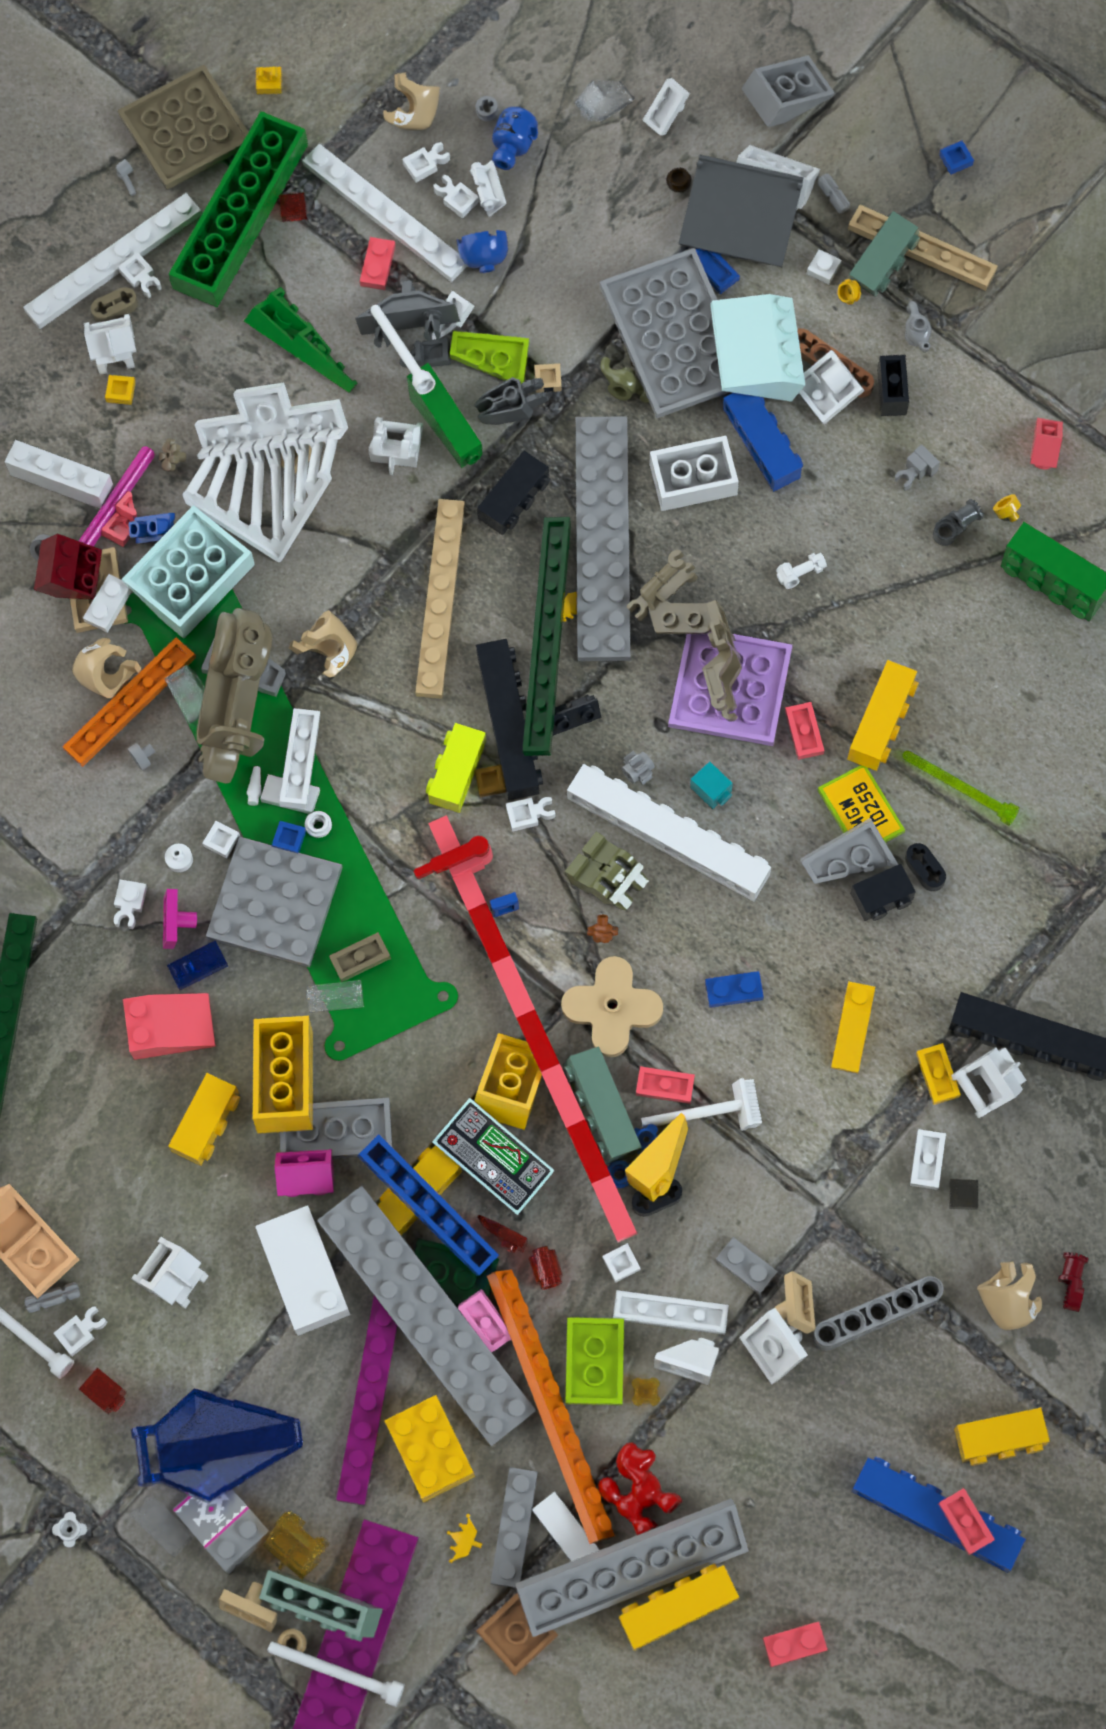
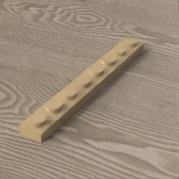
[415,499,465,699]

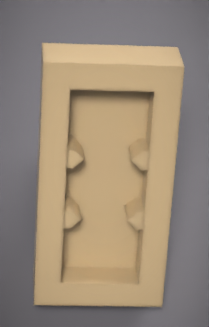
[774,1271,815,1334]
[219,1582,277,1633]

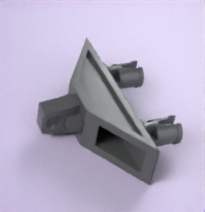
[355,280,460,348]

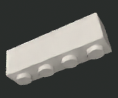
[5,440,114,508]

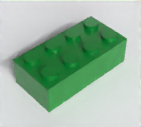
[1000,522,1106,622]

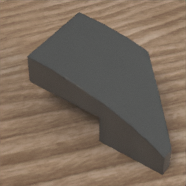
[400,337,451,367]

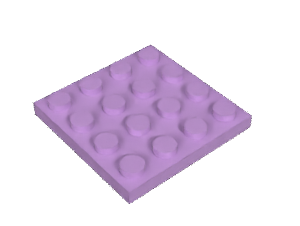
[668,633,792,746]

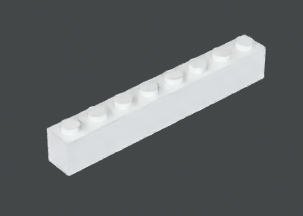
[567,764,771,902]

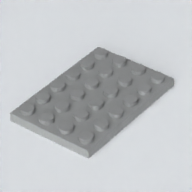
[599,248,729,419]

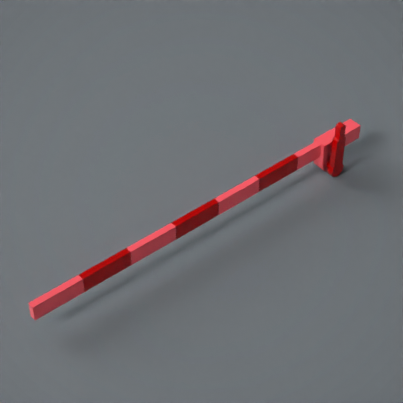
[414,815,637,1242]

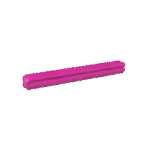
[79,446,155,547]

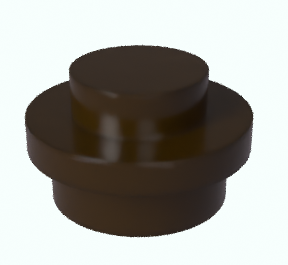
[666,167,691,193]

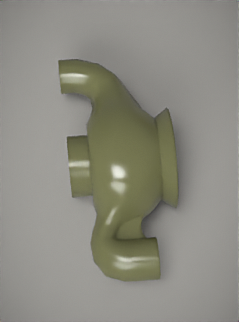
[600,357,649,403]

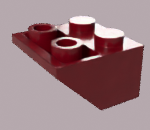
[34,533,102,600]

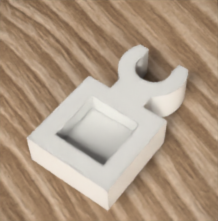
[403,142,450,182]
[433,175,479,219]
[118,252,162,298]
[506,797,556,832]
[114,879,148,930]
[54,1307,107,1356]

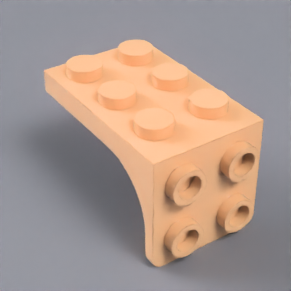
[0,1184,80,1299]

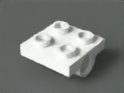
[799,350,865,424]

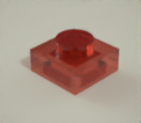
[279,192,307,222]

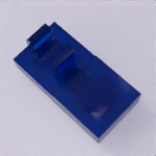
[167,940,228,991]

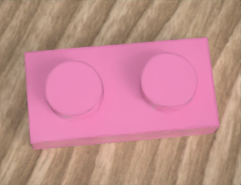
[458,1289,511,1353]

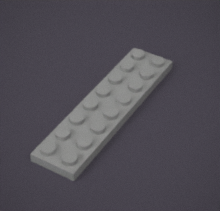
[515,1498,749,1637]

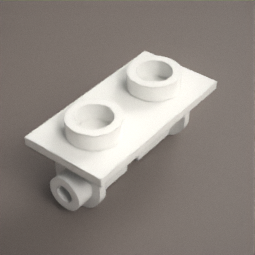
[470,160,507,217]

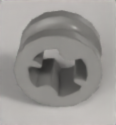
[475,96,499,121]

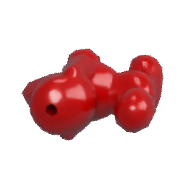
[598,1442,683,1535]

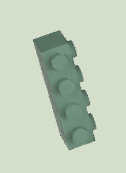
[563,1046,641,1165]
[259,1570,383,1641]

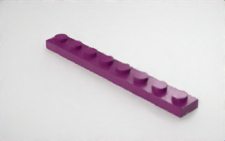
[336,1296,398,1506]

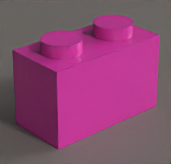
[275,1149,335,1197]

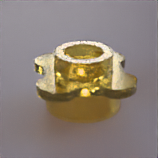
[632,1377,660,1406]

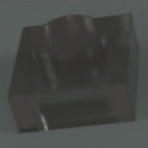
[949,1179,978,1210]

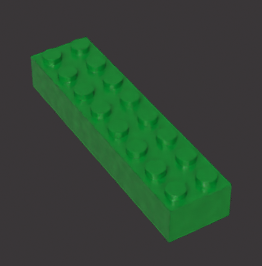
[168,111,308,308]

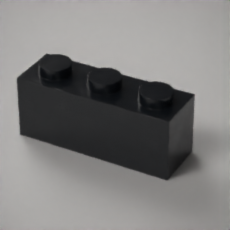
[477,451,550,535]

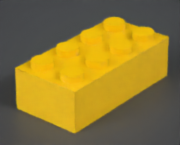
[253,1016,313,1133]

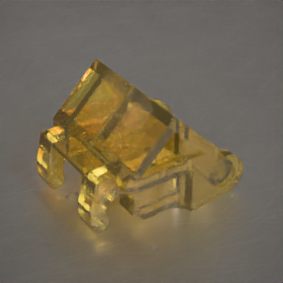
[263,1510,330,1580]

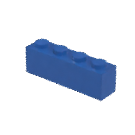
[723,393,803,492]

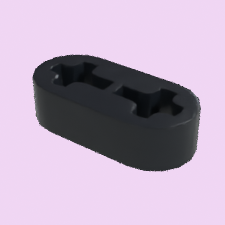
[905,843,946,891]
[632,1179,683,1217]

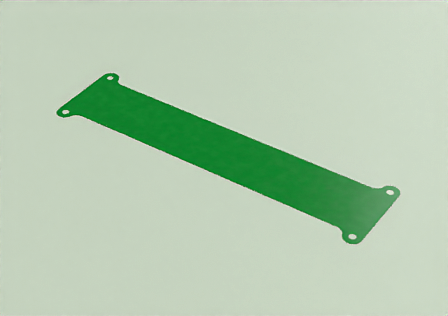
[123,588,458,1061]

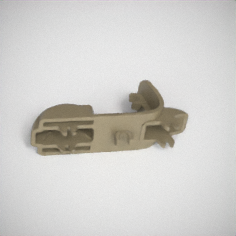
[196,608,272,783]

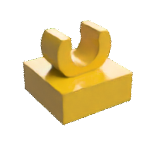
[256,67,282,94]

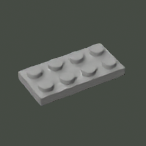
[280,1098,393,1159]

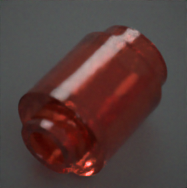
[528,1246,563,1290]

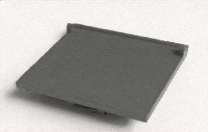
[678,155,804,268]

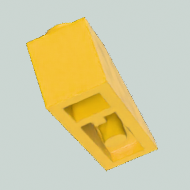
[831,981,875,1074]
[625,1113,688,1202]

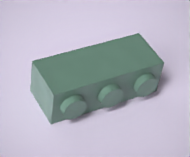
[849,211,920,297]

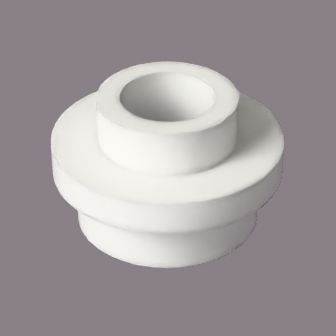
[305,811,332,838]

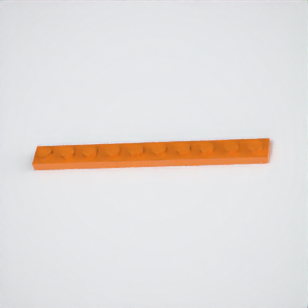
[487,1269,615,1544]

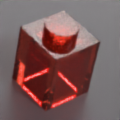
[79,1367,127,1415]

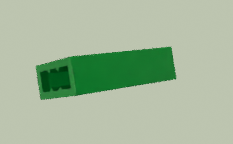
[407,363,483,468]

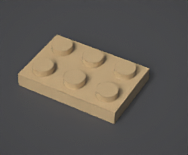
[70,547,128,633]

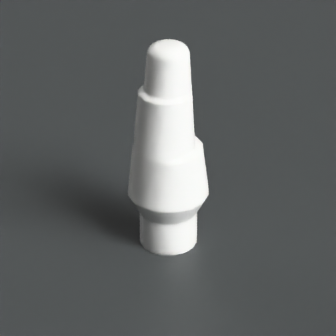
[247,766,261,806]

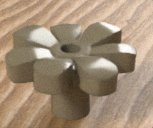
[158,438,186,472]

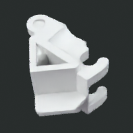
[84,314,136,374]
[369,417,423,475]
[951,1047,1027,1118]
[131,1237,208,1309]

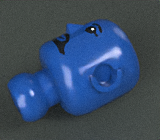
[492,106,538,170]

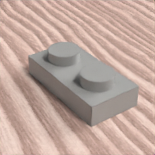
[716,1237,778,1295]

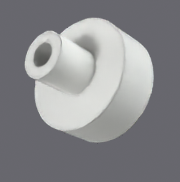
[165,844,193,872]

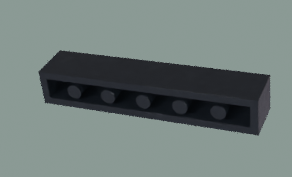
[476,638,543,801]
[949,992,1106,1081]

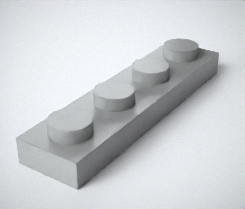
[491,1467,538,1588]

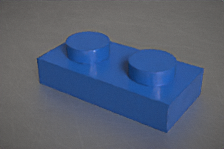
[705,971,764,1008]

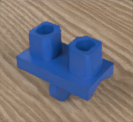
[129,513,175,544]

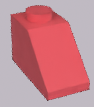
[1030,418,1063,469]

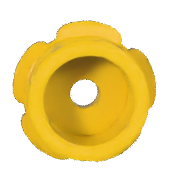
[837,279,861,304]

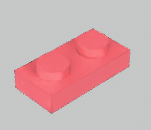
[360,237,395,290]
[785,702,825,760]
[636,1066,695,1104]
[938,1488,995,1555]
[763,1621,827,1667]

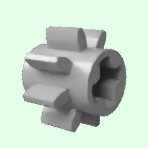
[621,750,655,785]

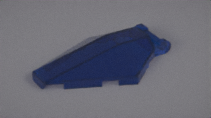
[131,1388,303,1504]

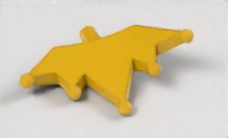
[563,592,577,622]
[447,1514,482,1563]

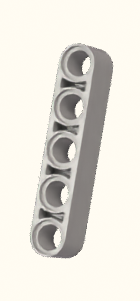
[813,1276,944,1351]

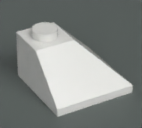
[654,1338,719,1385]

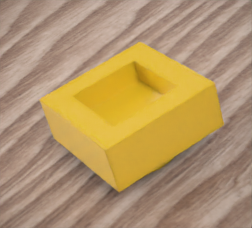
[105,375,136,405]

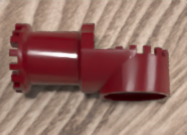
[1058,1252,1089,1312]

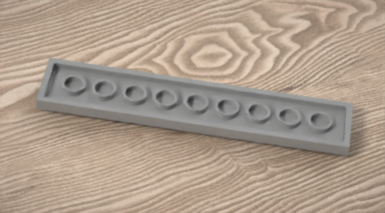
[576,416,630,661]
[317,1186,536,1446]

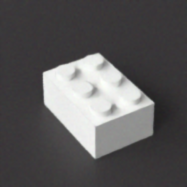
[650,436,739,511]

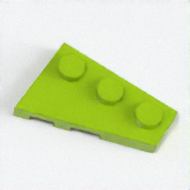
[450,331,529,383]

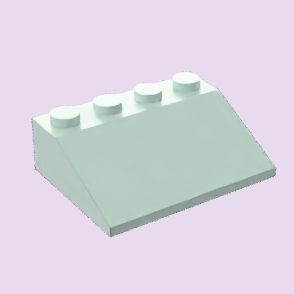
[710,294,805,401]
[122,505,255,638]

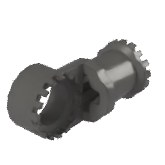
[933,499,984,546]

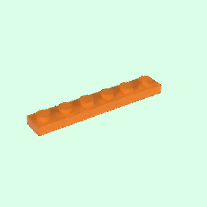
[63,637,196,767]

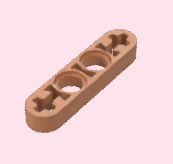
[797,328,874,398]

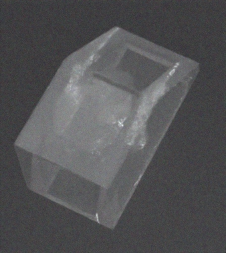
[575,80,635,121]

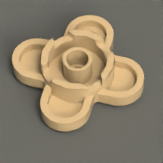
[561,956,663,1057]

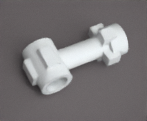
[776,553,827,589]

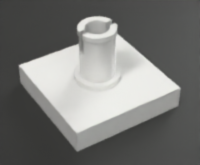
[739,1308,808,1385]

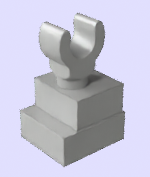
[895,444,940,491]

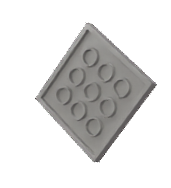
[206,837,343,968]

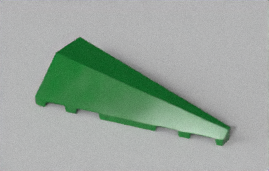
[244,287,358,393]

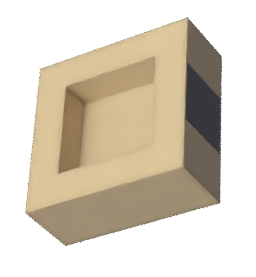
[534,363,562,393]

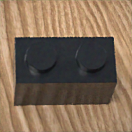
[877,355,909,416]
[850,864,916,921]

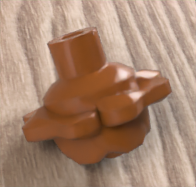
[587,914,618,943]

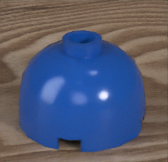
[457,230,508,273]

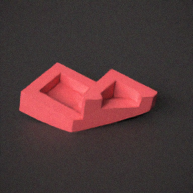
[101,491,137,547]

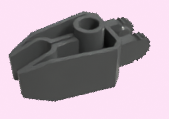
[474,377,548,425]

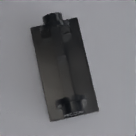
[553,694,602,736]

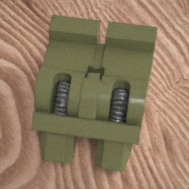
[565,831,649,910]

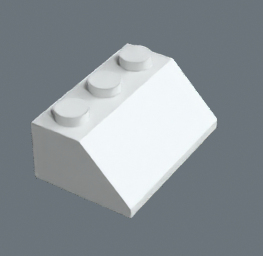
[737,145,820,209]

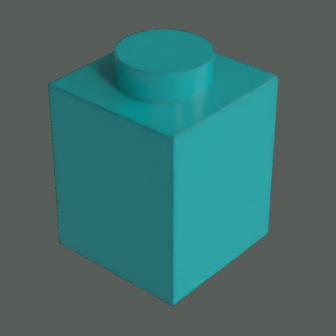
[690,761,733,809]

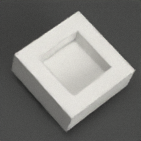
[807,250,842,285]
[202,821,240,858]
[602,1243,640,1283]

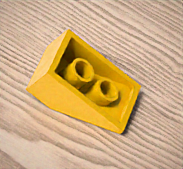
[475,1033,542,1130]

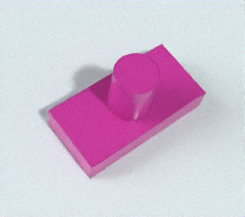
[163,889,197,949]

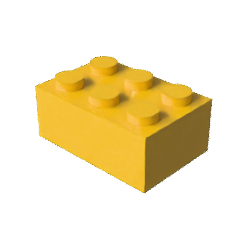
[384,1395,475,1502]

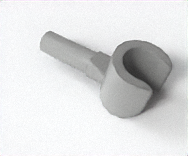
[116,159,136,196]

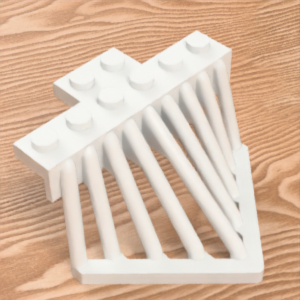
[183,383,348,562]

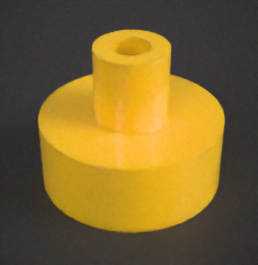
[993,494,1021,522]

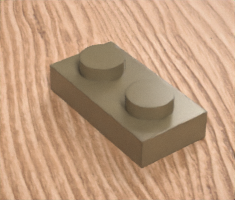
[329,933,391,982]

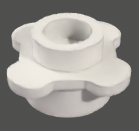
[52,1512,87,1547]

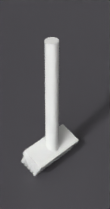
[641,1078,762,1131]

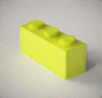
[426,723,487,813]

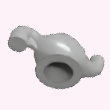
[905,301,932,353]

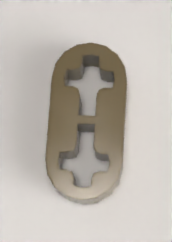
[90,287,138,323]

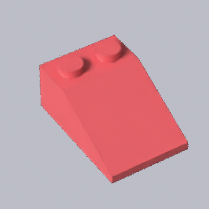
[123,993,216,1060]

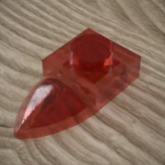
[477,1215,528,1253]

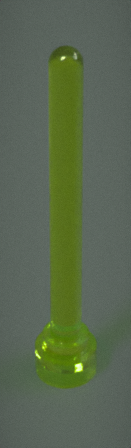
[902,750,1020,826]

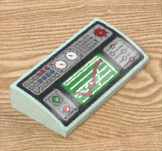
[432,1098,555,1215]

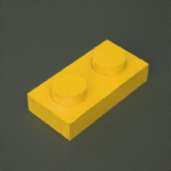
[916,1043,961,1105]

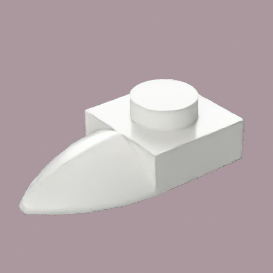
[432,291,475,340]

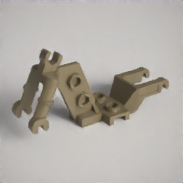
[627,550,742,722]

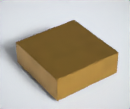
[475,765,506,798]

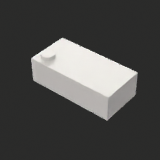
[255,1205,350,1336]

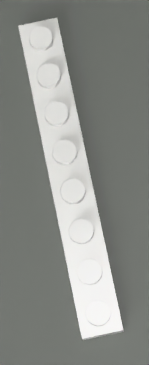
[302,144,467,282]
[24,193,202,329]

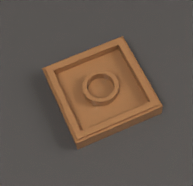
[476,1593,558,1676]

